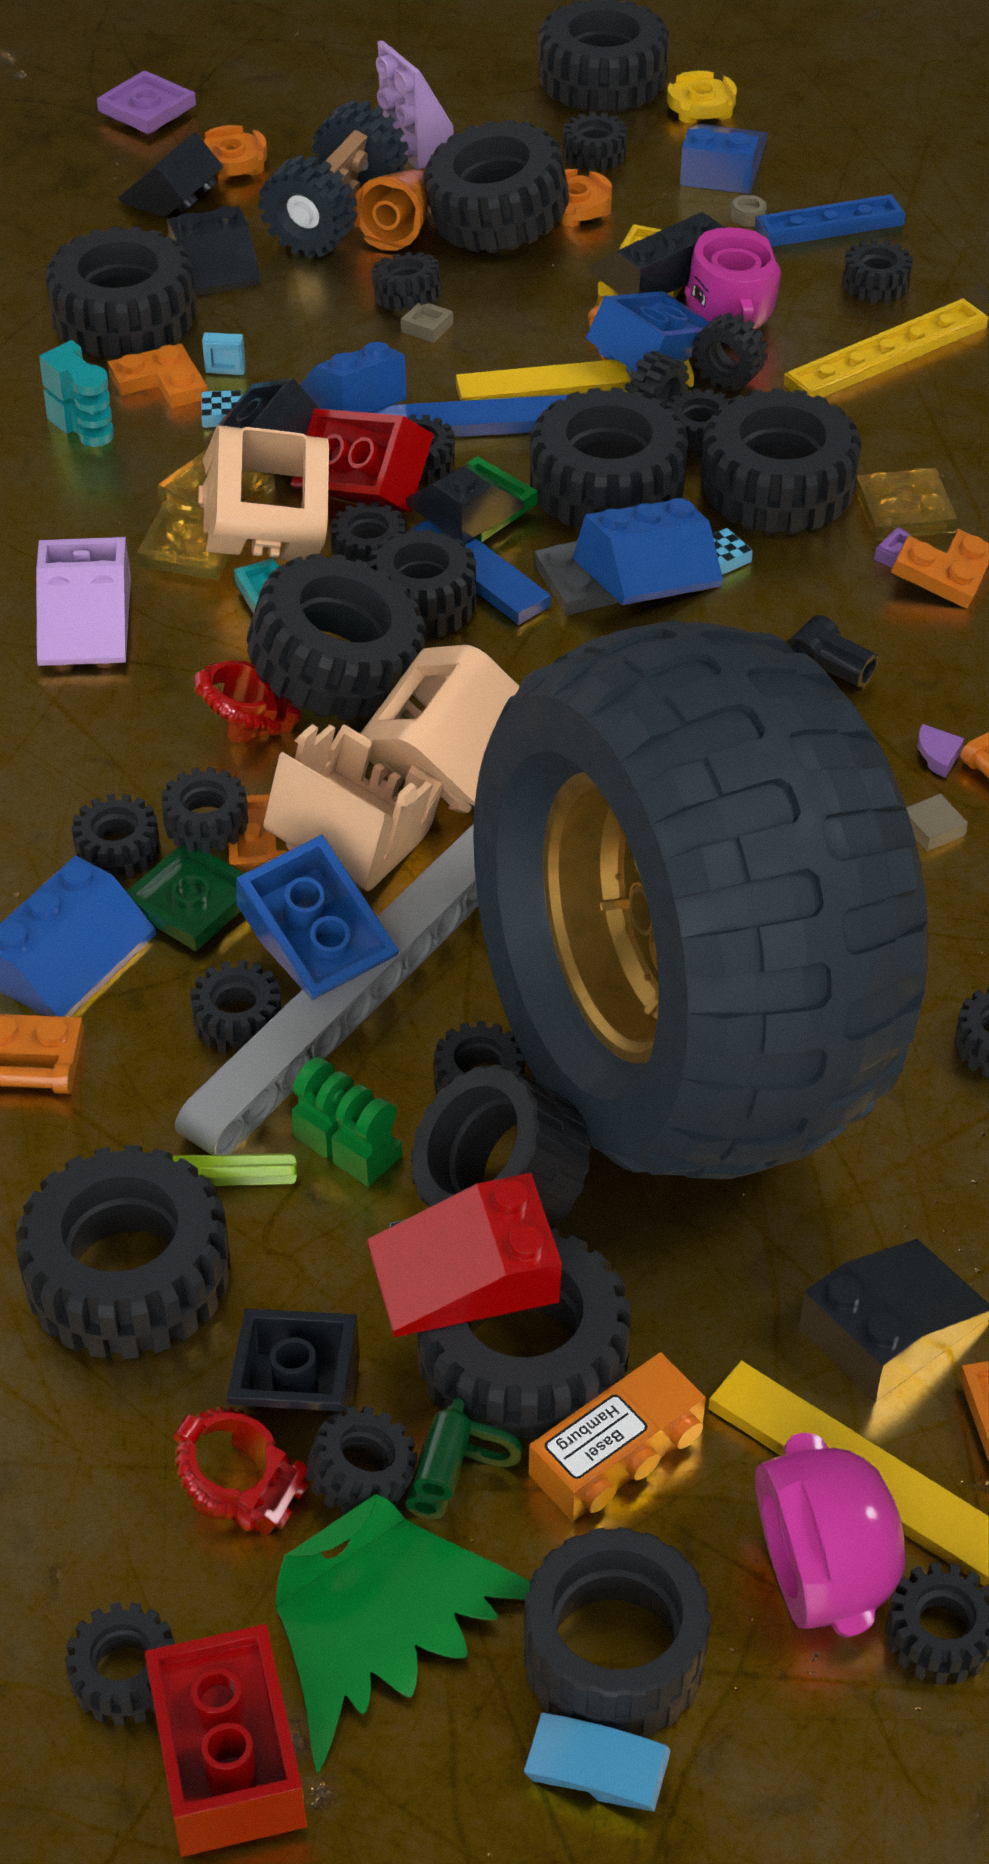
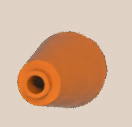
[353,170,429,251]

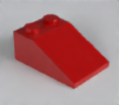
[290,408,434,513]
[367,1173,562,1338]
[144,1624,307,1857]

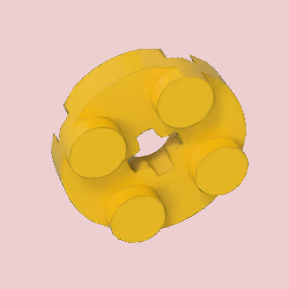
[667,71,737,123]

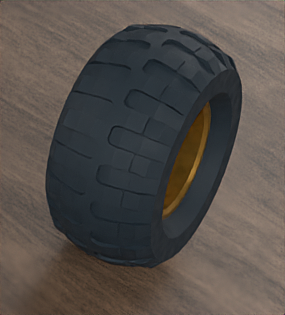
[473,621,929,1179]

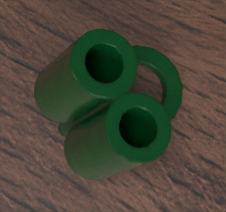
[406,1398,523,1519]

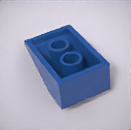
[680,124,768,194]
[586,291,710,374]
[236,834,399,1000]

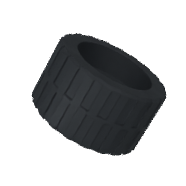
[410,1064,591,1228]
[523,1527,711,1738]

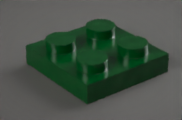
[126,844,245,951]

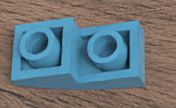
[524,1712,671,1811]

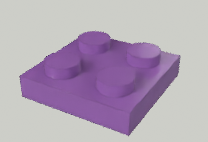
[97,70,196,134]

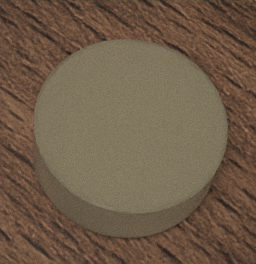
[730,195,767,227]

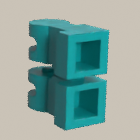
[39,340,114,447]

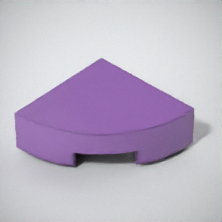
[874,527,910,567]
[917,724,965,778]

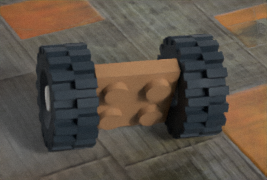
[258,100,409,258]

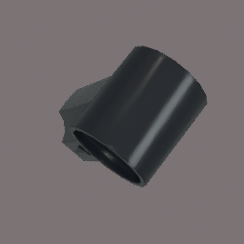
[786,615,880,689]

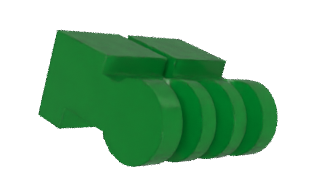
[291,1056,403,1187]

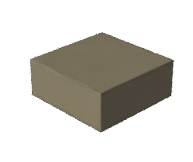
[401,303,453,343]
[907,793,968,851]

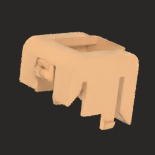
[198,425,329,560]
[360,645,519,813]
[263,724,443,891]

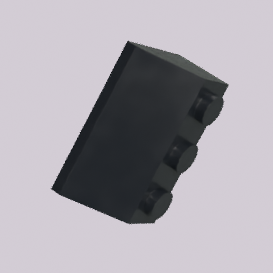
[590,212,726,295]

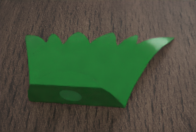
[275,1494,530,1773]

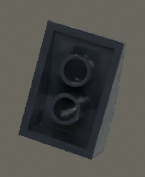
[799,1239,989,1403]

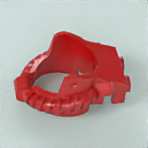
[194,660,301,743]
[173,1406,310,1535]

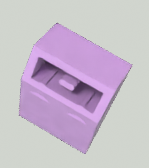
[376,40,453,170]
[36,537,131,666]

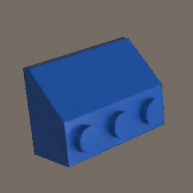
[573,498,723,605]
[0,855,156,1017]

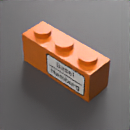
[529,1352,706,1522]

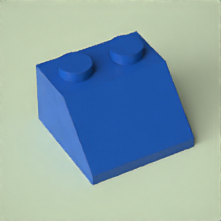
[300,342,407,413]

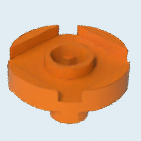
[203,125,267,181]
[559,169,612,227]

